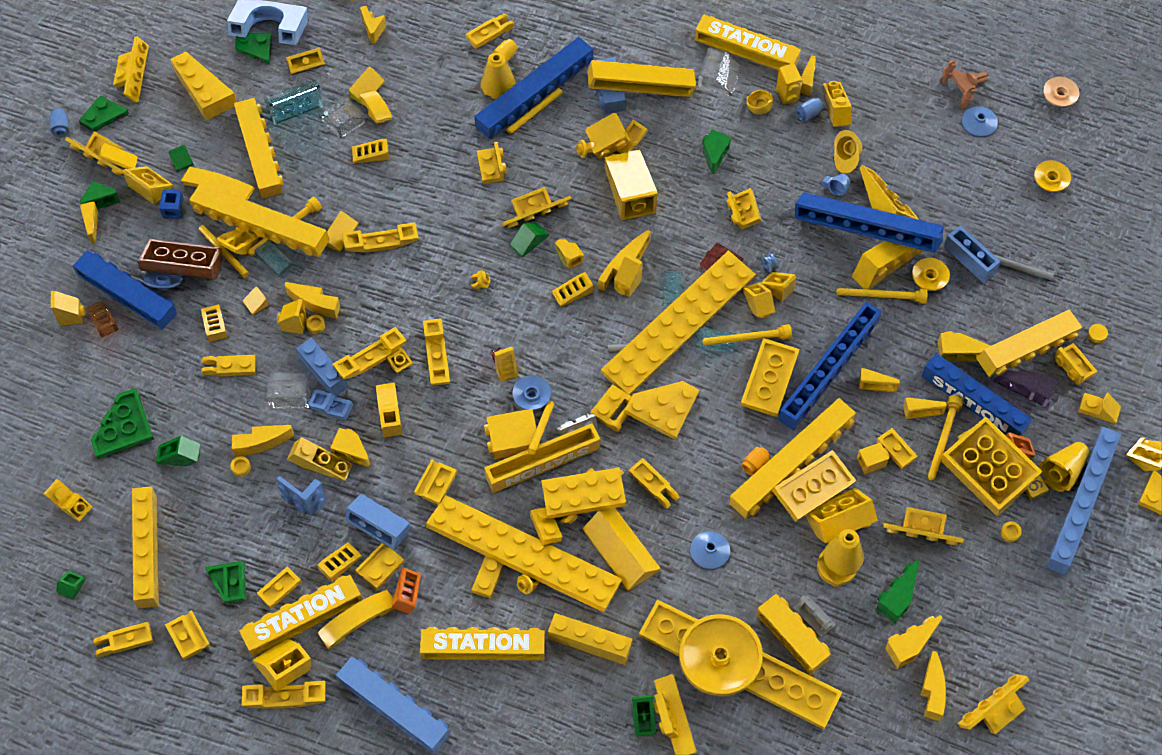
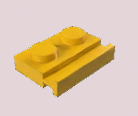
[414,459,457,505]
[355,543,405,591]
[165,610,211,661]

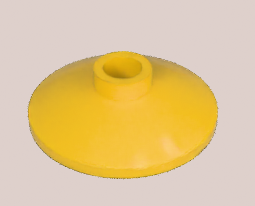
[1034,160,1071,192]
[912,258,950,291]

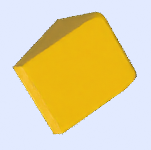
[243,287,269,315]

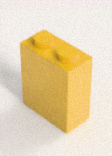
[484,409,540,460]

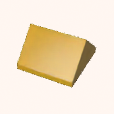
[123,166,173,205]

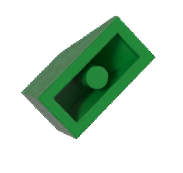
[702,129,731,174]
[155,436,200,466]

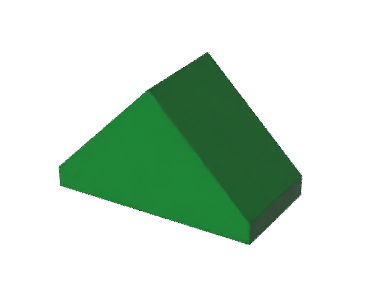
[80,181,120,209]
[510,223,550,257]
[631,695,656,737]

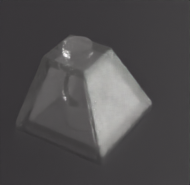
[318,96,368,139]

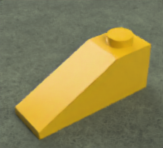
[938,331,991,362]

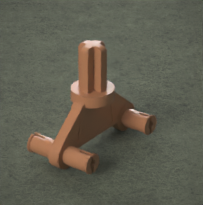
[940,60,988,109]

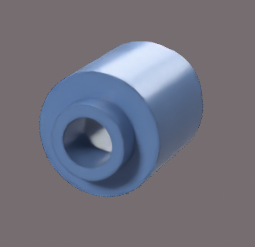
[796,98,824,122]
[49,109,69,137]

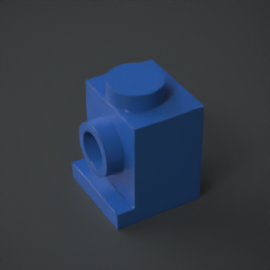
[159,189,184,219]

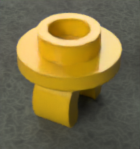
[576,140,595,158]
[471,270,490,290]
[517,574,539,595]

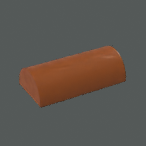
[138,239,222,280]

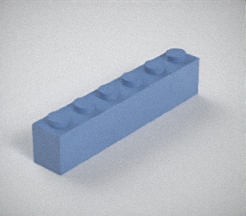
[336,656,450,755]

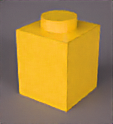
[857,442,889,474]

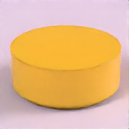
[306,314,325,334]
[1087,324,1108,344]
[230,456,251,477]
[1000,521,1022,543]

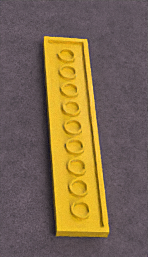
[601,250,756,395]
[426,495,622,613]
[639,599,842,730]

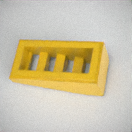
[800,55,816,96]
[352,138,389,164]
[80,202,98,244]
[552,272,594,307]
[201,304,228,342]
[494,347,518,382]
[859,368,900,392]
[903,398,947,419]
[317,542,362,583]

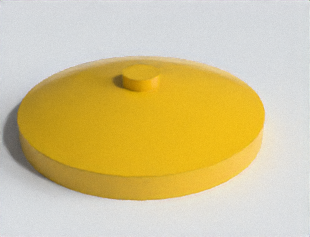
[679,614,763,696]

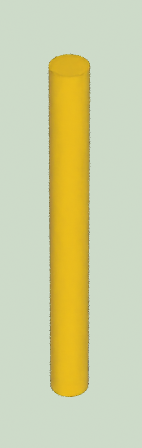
[506,88,563,135]
[198,225,249,278]
[528,401,554,455]

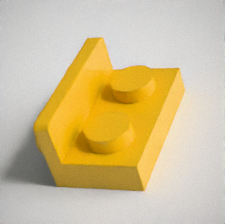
[477,142,507,184]

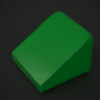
[168,145,194,172]
[56,570,86,599]

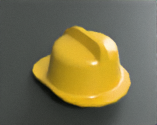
[834,130,863,174]

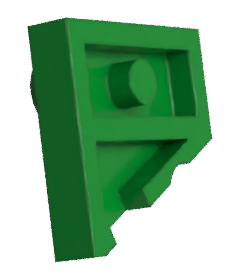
[235,33,272,64]
[79,95,129,132]
[205,561,246,604]

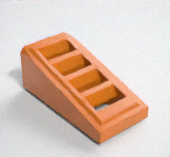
[392,567,421,614]

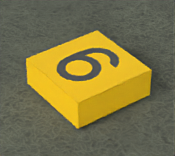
[1025,476,1049,500]

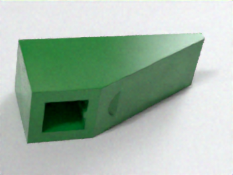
[876,560,919,624]

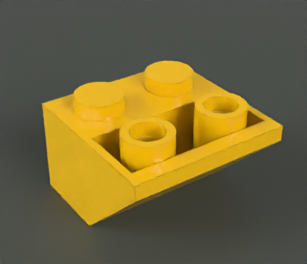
[253,639,311,692]

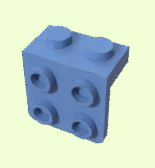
[276,476,327,516]

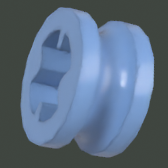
[761,253,778,272]

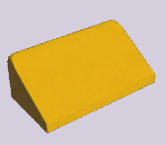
[286,47,325,75]
[349,67,385,105]
[99,143,138,169]
[326,211,358,252]

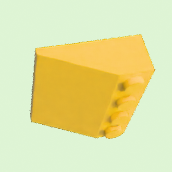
[941,417,1043,517]

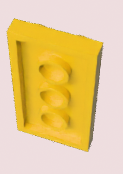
[740,338,800,417]
[772,450,856,522]
[541,467,626,519]

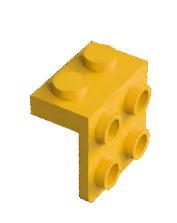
[586,113,631,160]

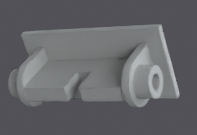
[556,413,599,436]
[793,596,836,637]

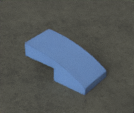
[308,389,353,421]

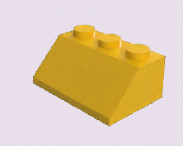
[806,488,878,543]

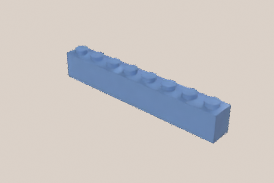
[1046,427,1121,575]

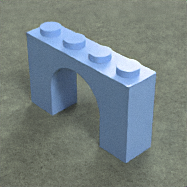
[227,0,308,45]

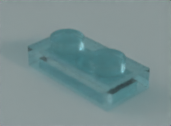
[696,327,736,353]

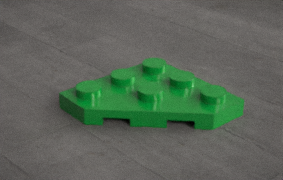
[91,388,154,459]

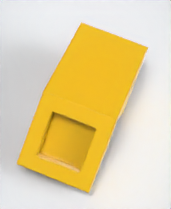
[43,479,92,522]

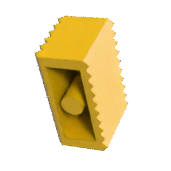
[776,63,803,105]

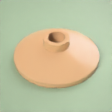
[1043,77,1079,107]

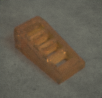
[86,300,119,338]

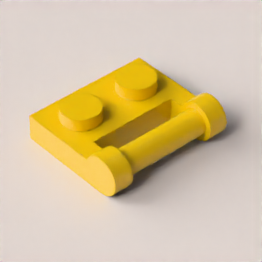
[590,384,631,432]

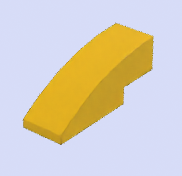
[284,282,340,319]
[232,425,294,457]
[920,651,946,721]

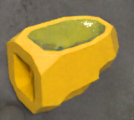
[555,239,584,269]

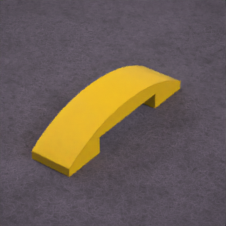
[342,223,419,252]
[423,318,450,386]
[332,327,407,380]
[318,590,394,650]
[242,681,326,709]

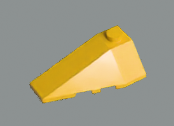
[860,165,919,220]

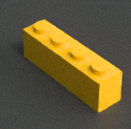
[756,594,831,676]
[548,613,633,665]

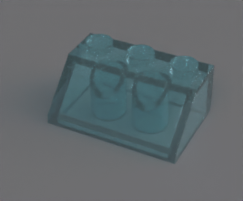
[264,80,324,125]

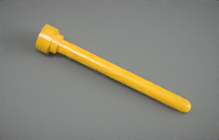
[247,196,322,256]
[836,288,928,304]
[702,324,792,346]
[928,395,964,480]

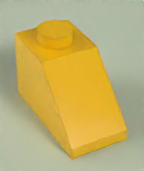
[614,254,643,297]
[742,282,775,318]
[51,291,86,326]
[277,299,307,334]
[330,428,370,468]

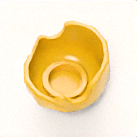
[746,90,773,115]

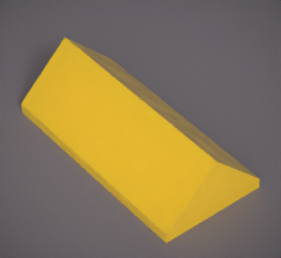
[582,508,661,591]

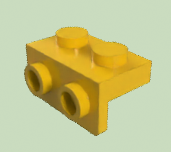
[727,188,762,230]
[1054,343,1097,385]

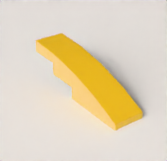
[181,167,255,201]
[598,230,651,292]

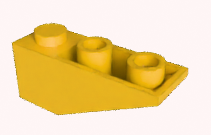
[823,81,852,127]
[376,382,403,438]
[287,437,353,481]
[885,615,942,669]

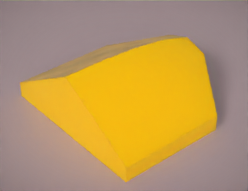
[216,227,259,255]
[1126,438,1162,472]

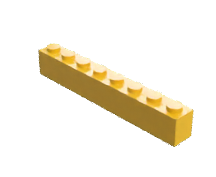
[189,183,330,257]
[729,398,856,519]

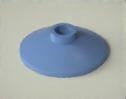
[962,106,998,137]
[144,272,182,291]
[512,375,551,411]
[690,531,730,569]

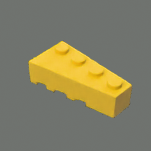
[170,52,237,121]
[852,241,924,290]

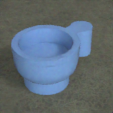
[821,174,850,196]

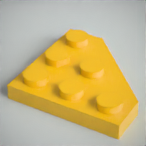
[624,381,700,440]

